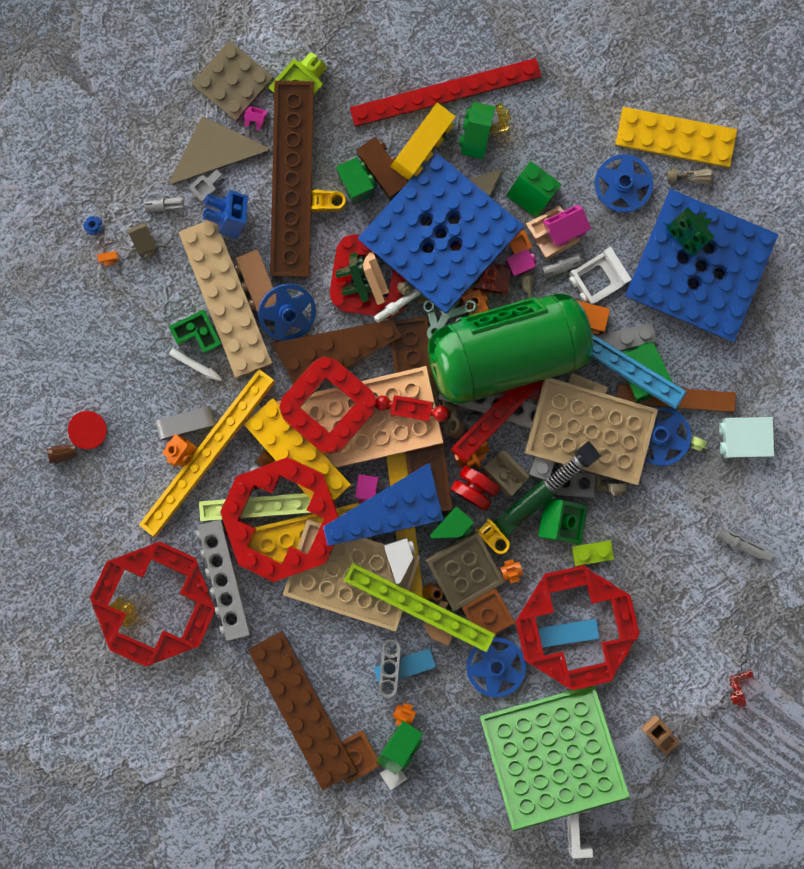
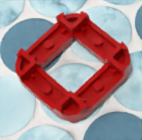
[330,234,407,319]
[279,357,376,454]

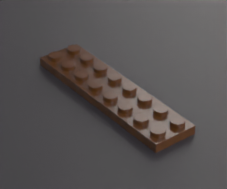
[248,630,358,791]

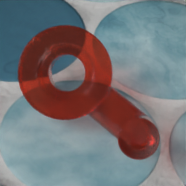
[729,670,753,708]

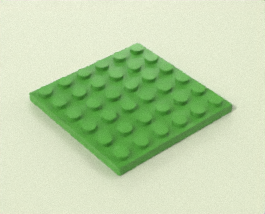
[480,686,630,832]

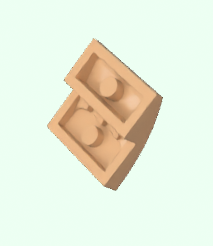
[526,205,580,260]
[363,252,389,305]

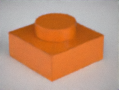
[509,230,532,255]
[97,251,120,267]

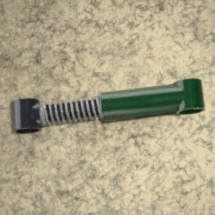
[493,441,602,537]

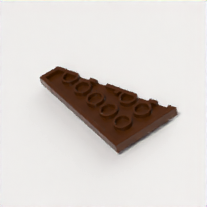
[271,319,402,383]

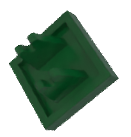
[666,207,715,257]
[335,252,372,302]

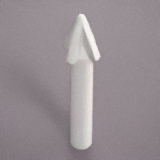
[169,348,222,381]

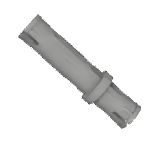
[715,526,774,564]

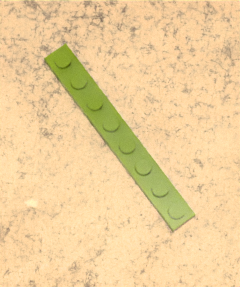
[344,563,495,652]

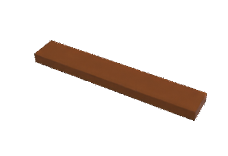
[617,384,736,412]

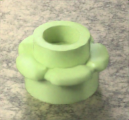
[690,436,707,451]

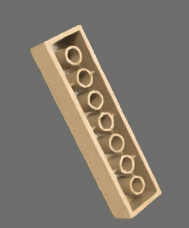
[178,221,273,380]

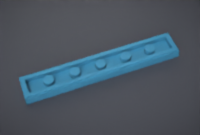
[591,335,687,409]

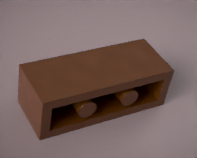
[356,137,410,200]

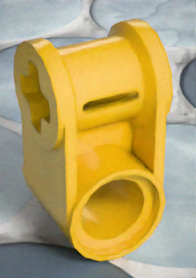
[311,190,347,212]
[474,518,510,555]

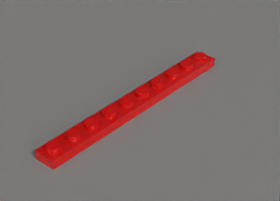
[350,58,541,127]

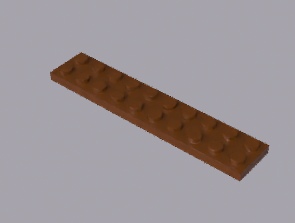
[270,81,314,277]
[391,316,452,512]

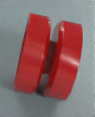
[450,466,501,512]

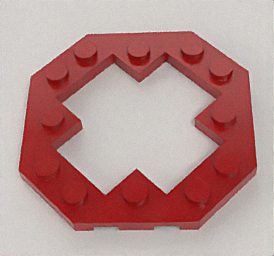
[220,457,339,582]
[90,541,215,667]
[515,565,640,690]

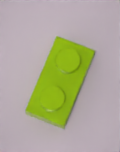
[572,540,614,566]

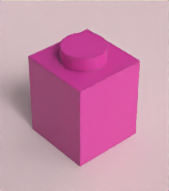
[505,249,537,279]
[355,474,378,503]

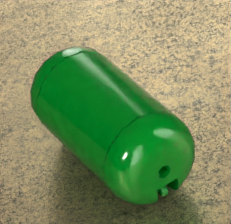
[428,293,594,404]

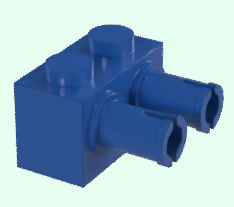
[202,190,248,239]

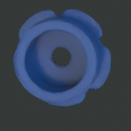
[83,216,103,235]

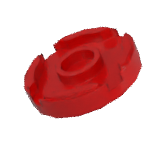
[67,410,108,450]

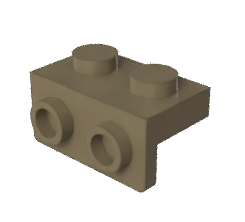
[482,450,530,498]

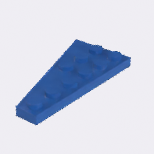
[323,463,443,546]

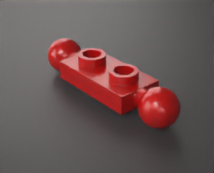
[376,395,449,422]

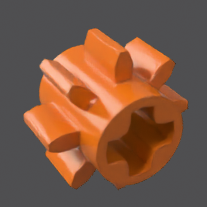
[500,559,523,584]
[392,702,416,725]

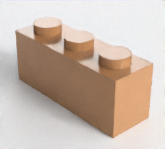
[234,249,276,312]

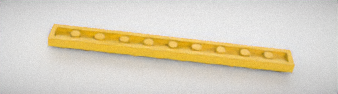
[139,369,276,538]

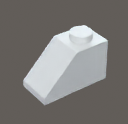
[384,538,415,584]

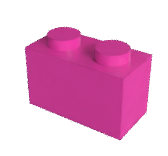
[542,205,591,246]

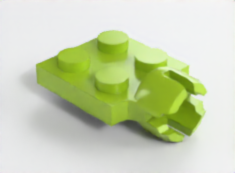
[268,52,327,95]

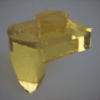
[490,103,511,134]

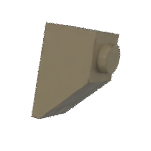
[127,223,159,259]

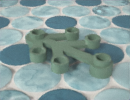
[423,283,478,340]

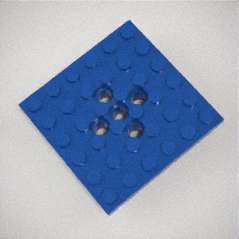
[358,152,524,314]
[624,189,779,343]

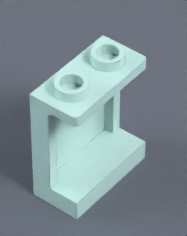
[719,417,774,458]

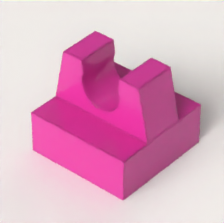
[244,106,268,131]

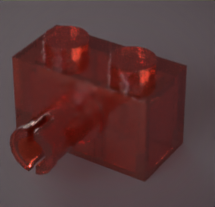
[472,264,511,295]

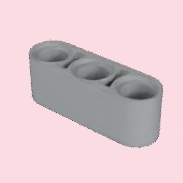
[155,407,215,440]
[379,639,401,698]

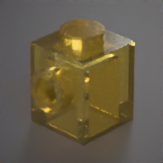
[109,596,137,628]

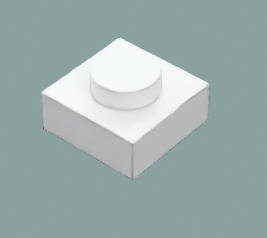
[380,769,407,790]

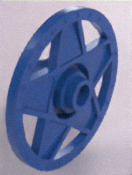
[595,154,653,213]
[258,284,316,341]
[645,407,691,466]
[466,637,526,697]

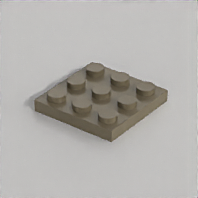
[192,40,274,122]
[425,531,504,612]

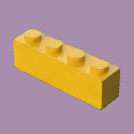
[390,103,456,180]

